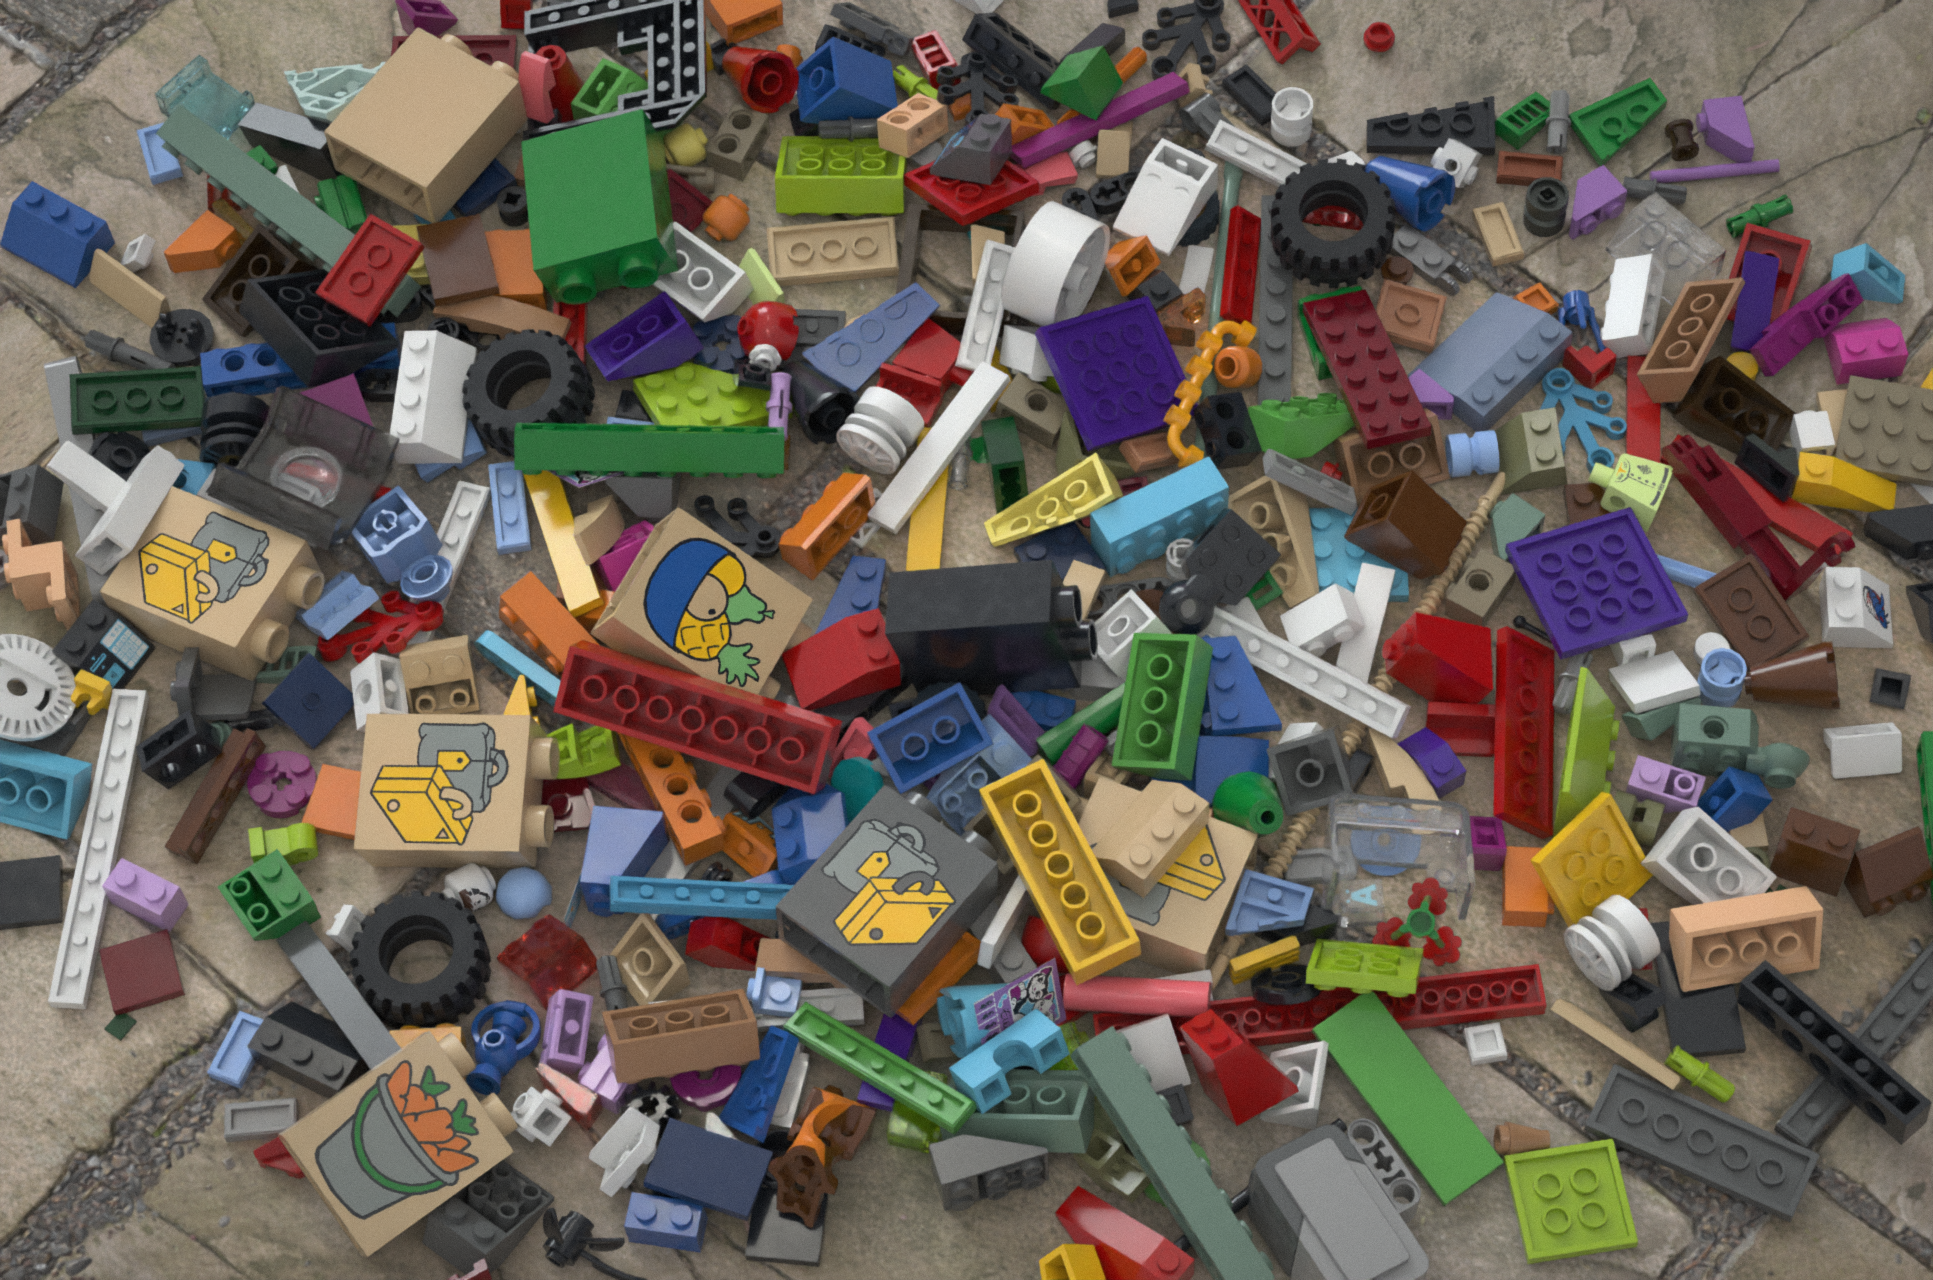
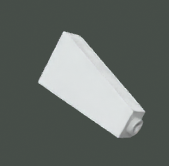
[75,445,185,575]

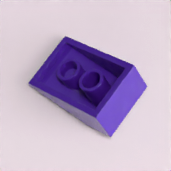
[585,291,704,381]

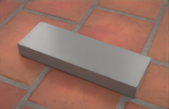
[1262,449,1358,515]

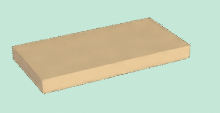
[767,216,899,287]

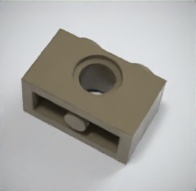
[995,372,1070,450]
[1443,548,1516,627]

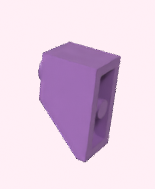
[1696,96,1755,163]

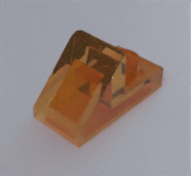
[1156,287,1206,347]

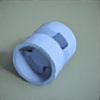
[1445,430,1499,478]
[1697,648,1747,707]

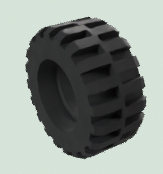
[1271,158,1396,288]
[462,329,595,457]
[350,891,491,1030]

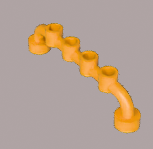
[1163,320,1257,469]

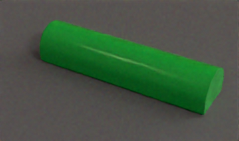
[1036,682,1125,766]

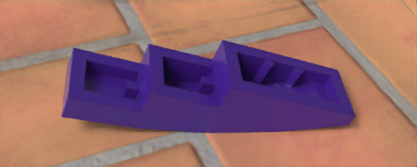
[857,1013,924,1112]

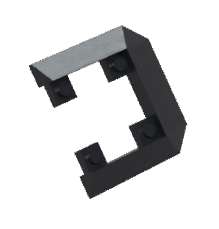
[523,0,707,141]

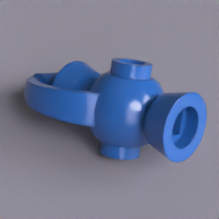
[466,1000,541,1095]

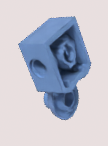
[343,485,453,602]

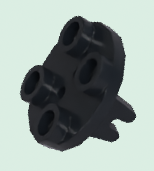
[149,309,215,366]

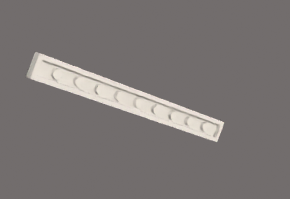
[48,689,149,1009]

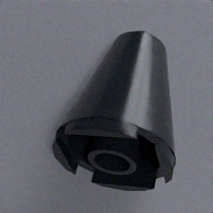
[782,360,860,445]

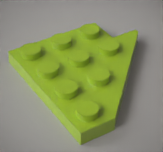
[633,361,793,426]

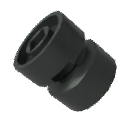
[1523,177,1569,237]

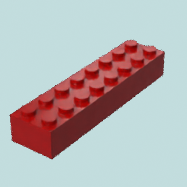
[553,640,843,794]

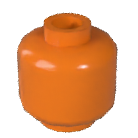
[702,194,750,242]
[1214,346,1262,389]

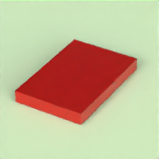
[315,213,425,327]

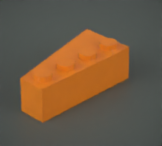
[499,571,599,678]

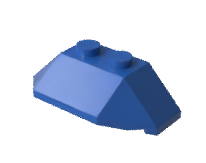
[772,783,849,885]

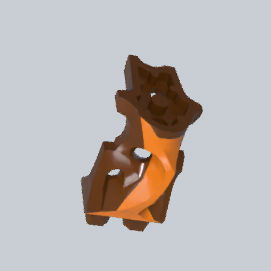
[768,1085,877,1228]

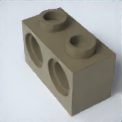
[705,103,771,181]

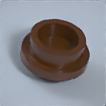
[1381,256,1414,285]

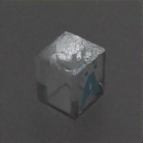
[1332,879,1385,928]

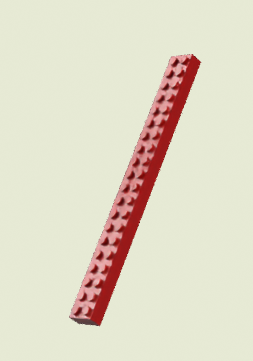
[1093,964,1547,1055]

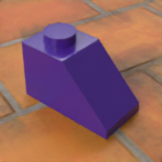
[1398,727,1467,799]

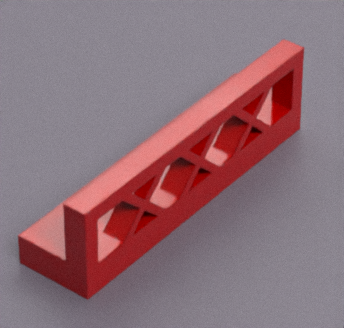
[1238,0,1321,64]

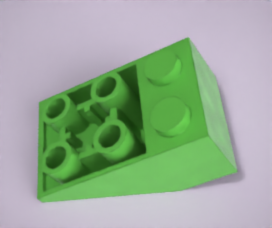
[571,58,683,143]
[1248,393,1355,459]

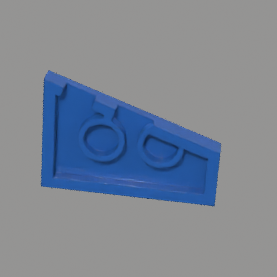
[1203,636,1282,736]

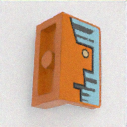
[722,810,778,877]

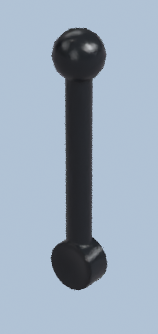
[1513,615,1570,658]

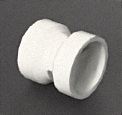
[1166,538,1193,582]

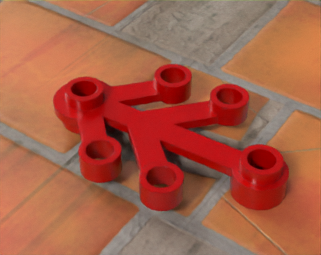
[317,591,444,664]

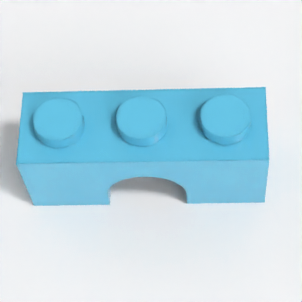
[949,1008,1070,1114]

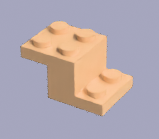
[2,519,81,631]

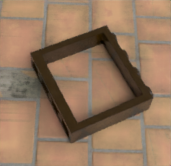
[896,204,1027,337]

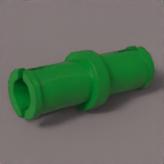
[1726,194,1794,238]

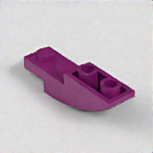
[1749,273,1864,377]

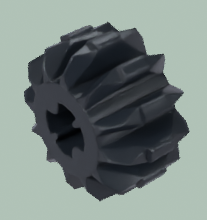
[620,1080,682,1140]

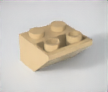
[399,635,480,714]

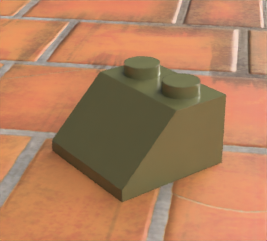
[1495,407,1568,495]

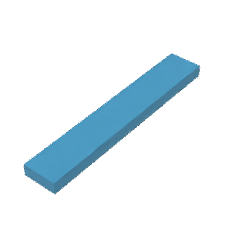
[609,876,794,920]

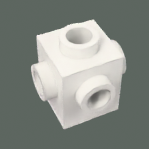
[1430,138,1482,188]
[511,1086,572,1147]

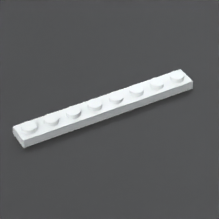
[1181,599,1411,738]

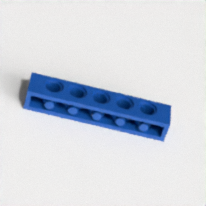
[200,323,401,398]

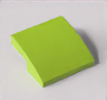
[547,723,621,779]

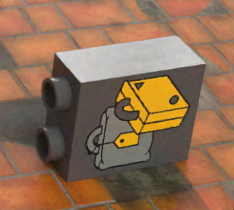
[776,785,998,1018]

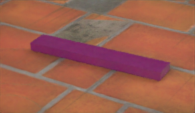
[1010,72,1190,168]

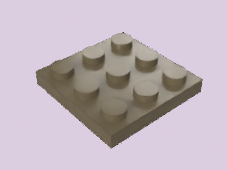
[1835,375,1933,487]

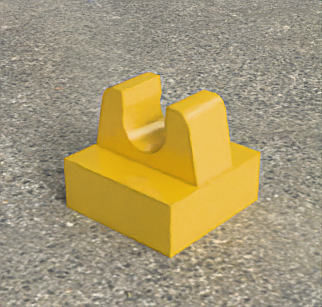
[71,669,113,715]

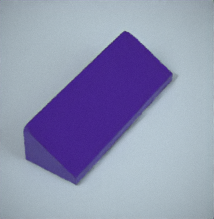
[1731,251,1780,354]

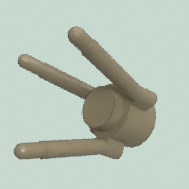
[666,163,715,197]

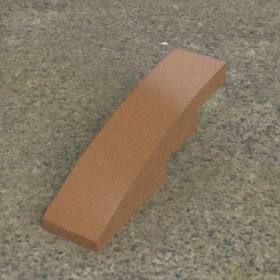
[432,295,571,340]
[755,938,848,988]

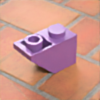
[1569,165,1627,240]

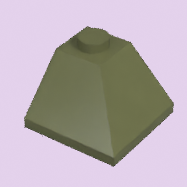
[1055,411,1135,480]

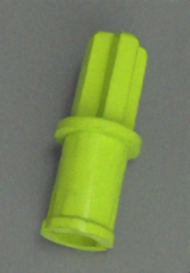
[893,65,938,100]
[1664,1045,1736,1103]

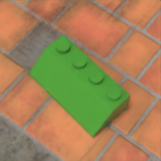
[1111,633,1213,781]

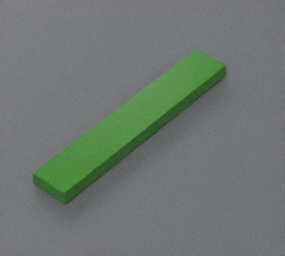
[783,1001,977,1135]

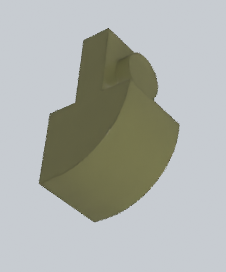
[1072,1127,1151,1203]

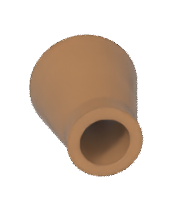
[1493,1121,1550,1156]

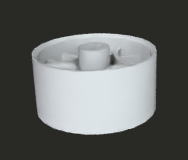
[1002,201,1110,327]

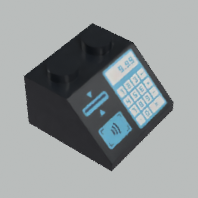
[52,600,156,690]

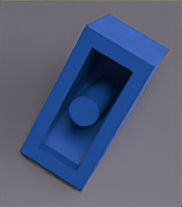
[1696,766,1773,832]

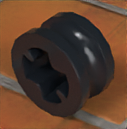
[701,861,733,882]

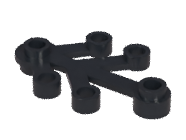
[1142,0,1231,80]
[936,52,1019,126]
[658,495,782,558]

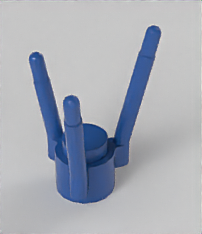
[1558,290,1607,352]

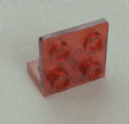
[496,914,598,1011]

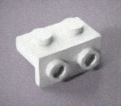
[589,1107,660,1197]

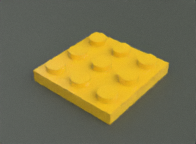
[1530,792,1653,928]

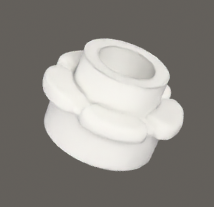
[1069,140,1098,169]
[749,344,781,372]

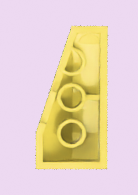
[984,453,1124,547]

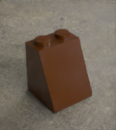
[1344,470,1467,580]
[1770,807,1860,897]

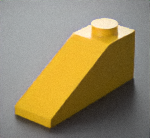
[1791,452,1896,512]

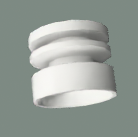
[836,387,924,474]
[1564,895,1661,991]

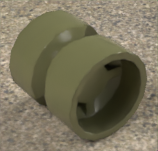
[1614,790,1665,847]

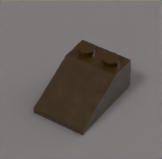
[202,224,319,337]
[1672,355,1796,455]

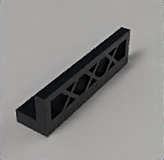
[962,13,1061,110]

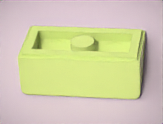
[739,248,785,305]

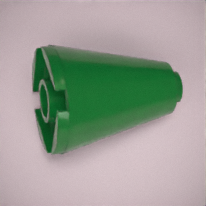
[1212,771,1283,839]

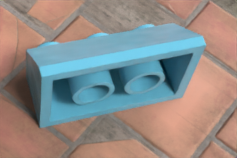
[0,740,92,840]

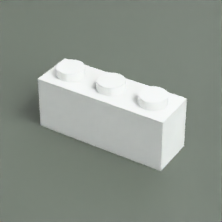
[1600,254,1665,358]

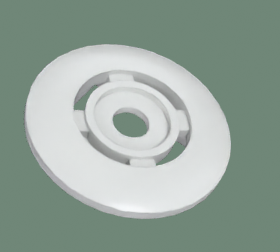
[0,634,76,741]

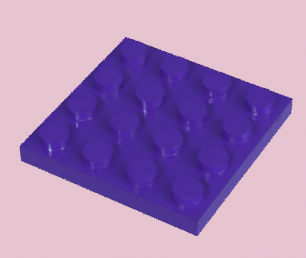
[1034,296,1198,452]
[1505,507,1688,660]

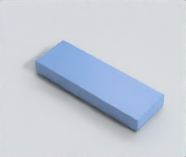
[488,461,532,555]

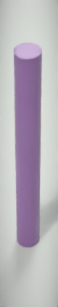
[1649,159,1780,183]

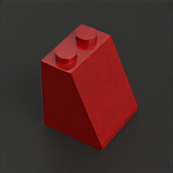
[1382,612,1493,704]
[1180,1009,1299,1126]

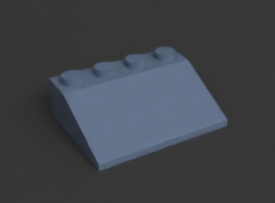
[1408,292,1573,432]

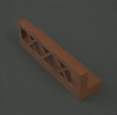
[164,728,266,865]

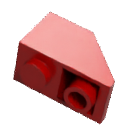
[685,916,771,971]

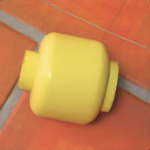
[663,123,708,167]

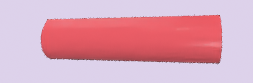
[1063,974,1211,1018]

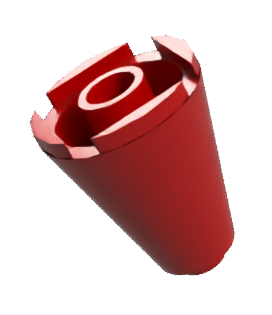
[536,45,585,123]
[722,46,799,113]

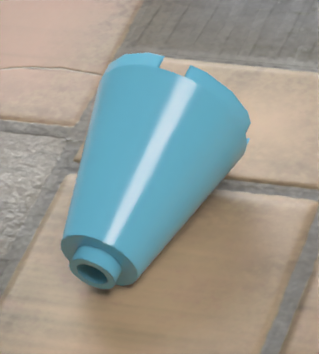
[937,983,1009,1058]

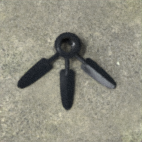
[543,1207,648,1280]

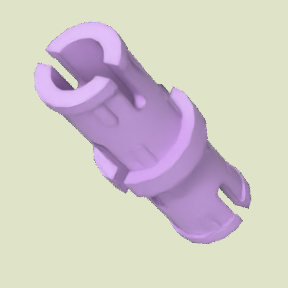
[766,372,792,441]

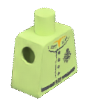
[1588,453,1673,532]

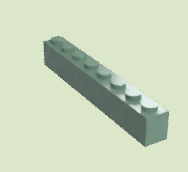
[1070,1026,1275,1280]

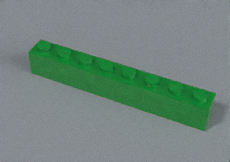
[514,423,785,478]

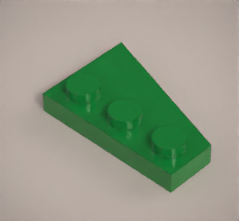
[1568,78,1667,166]

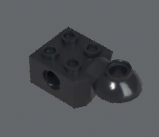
[1159,508,1281,635]

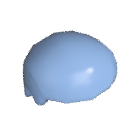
[496,867,552,919]

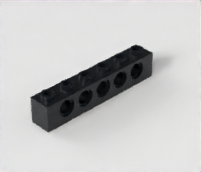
[1737,960,1932,1145]

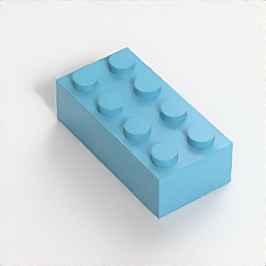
[1090,457,1229,577]

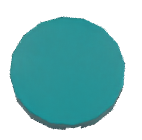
[831,756,884,822]

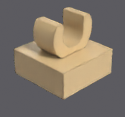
[1177,63,1213,107]

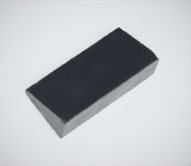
[1060,23,1125,63]

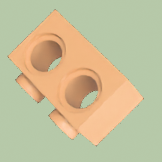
[877,93,949,158]

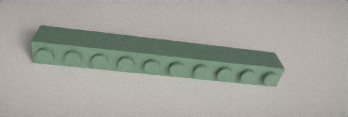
[156,104,421,317]

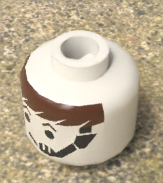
[441,863,496,912]

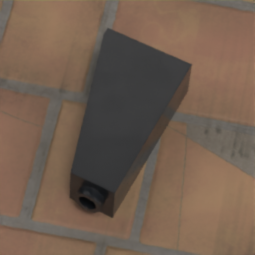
[238,103,344,181]

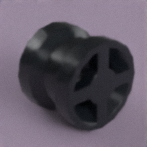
[496,186,529,227]

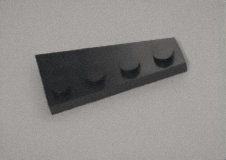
[1366,96,1496,155]

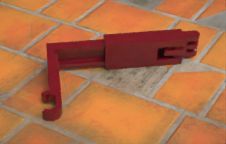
[1661,435,1856,602]

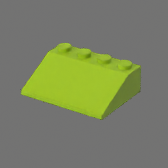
[775,136,908,216]
[1552,667,1620,838]

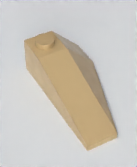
[1228,476,1319,608]

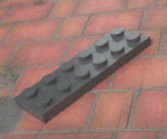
[1584,1064,1820,1222]

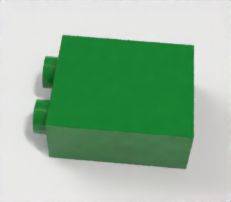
[521,109,678,305]

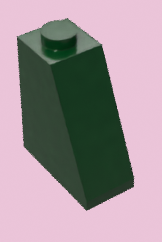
[981,416,1028,515]

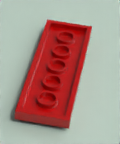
[1493,626,1555,839]

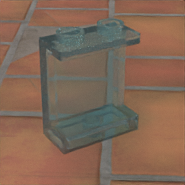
[155,54,255,140]

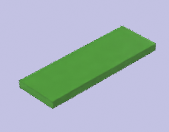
[1312,991,1504,1207]

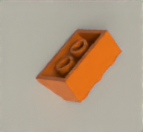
[779,473,876,581]

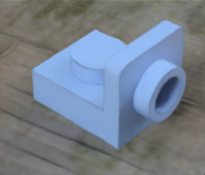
[747,967,802,1018]

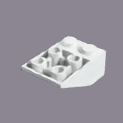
[1113,138,1218,256]

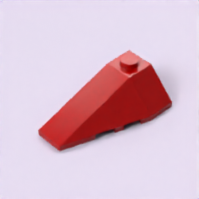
[1055,1186,1195,1280]

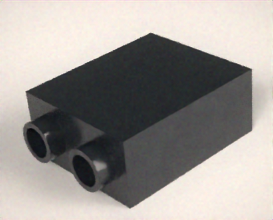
[885,560,1098,695]

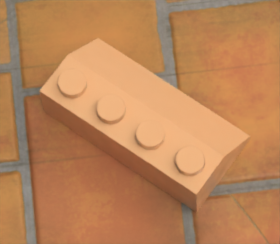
[1669,886,1823,992]

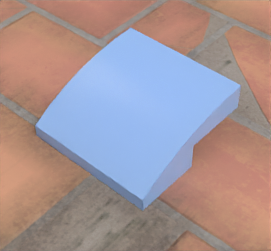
[295,570,379,640]

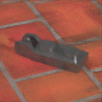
[1390,223,1474,296]

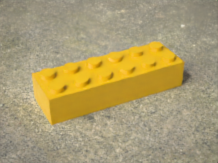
[979,759,1141,985]

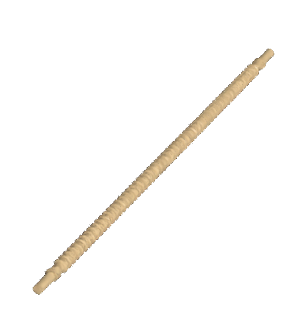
[1210,472,1505,991]

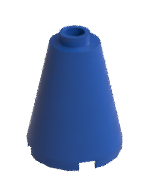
[1365,156,1455,231]

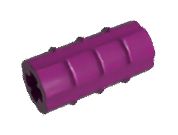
[1053,723,1109,790]

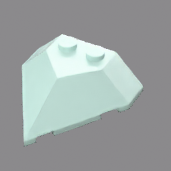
[284,62,386,124]

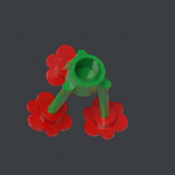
[1372,877,1462,967]

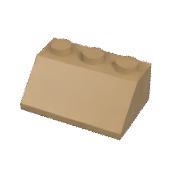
[1092,780,1209,898]

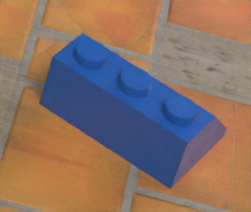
[0,181,115,288]
[867,682,994,795]

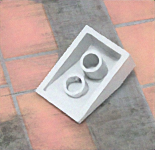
[1640,807,1777,905]

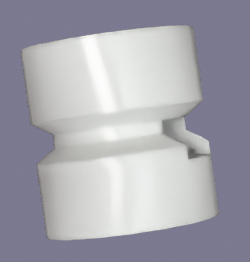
[1271,87,1313,147]

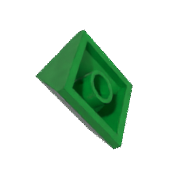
[1040,45,1123,121]

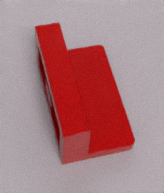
[1425,701,1495,757]

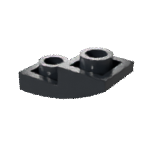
[732,359,771,391]

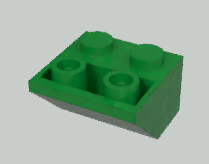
[218,849,321,941]

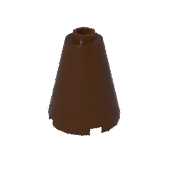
[1744,641,1840,710]

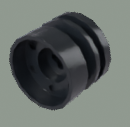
[199,393,272,469]

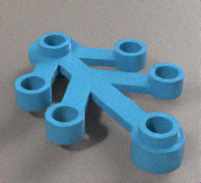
[1540,368,1627,473]

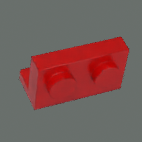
[876,363,944,428]

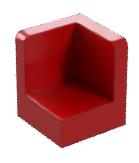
[1562,346,1617,389]

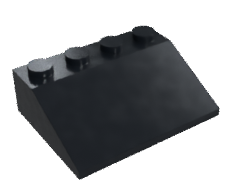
[239,269,399,387]

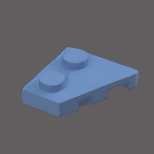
[1225,869,1314,936]

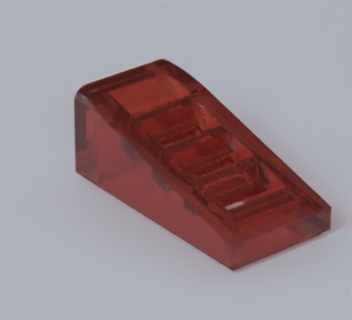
[535,1062,603,1130]

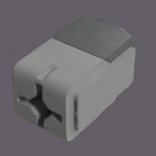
[1247,1118,1429,1280]

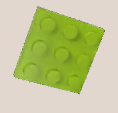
[1306,939,1424,997]
[1503,1139,1638,1264]

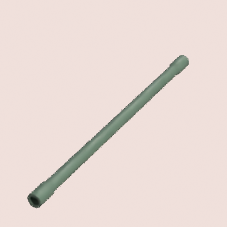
[1194,160,1243,459]

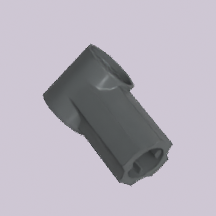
[1179,93,1235,141]

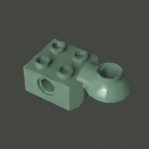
[1670,703,1810,789]

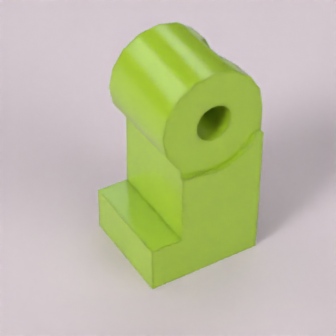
[248,823,318,866]

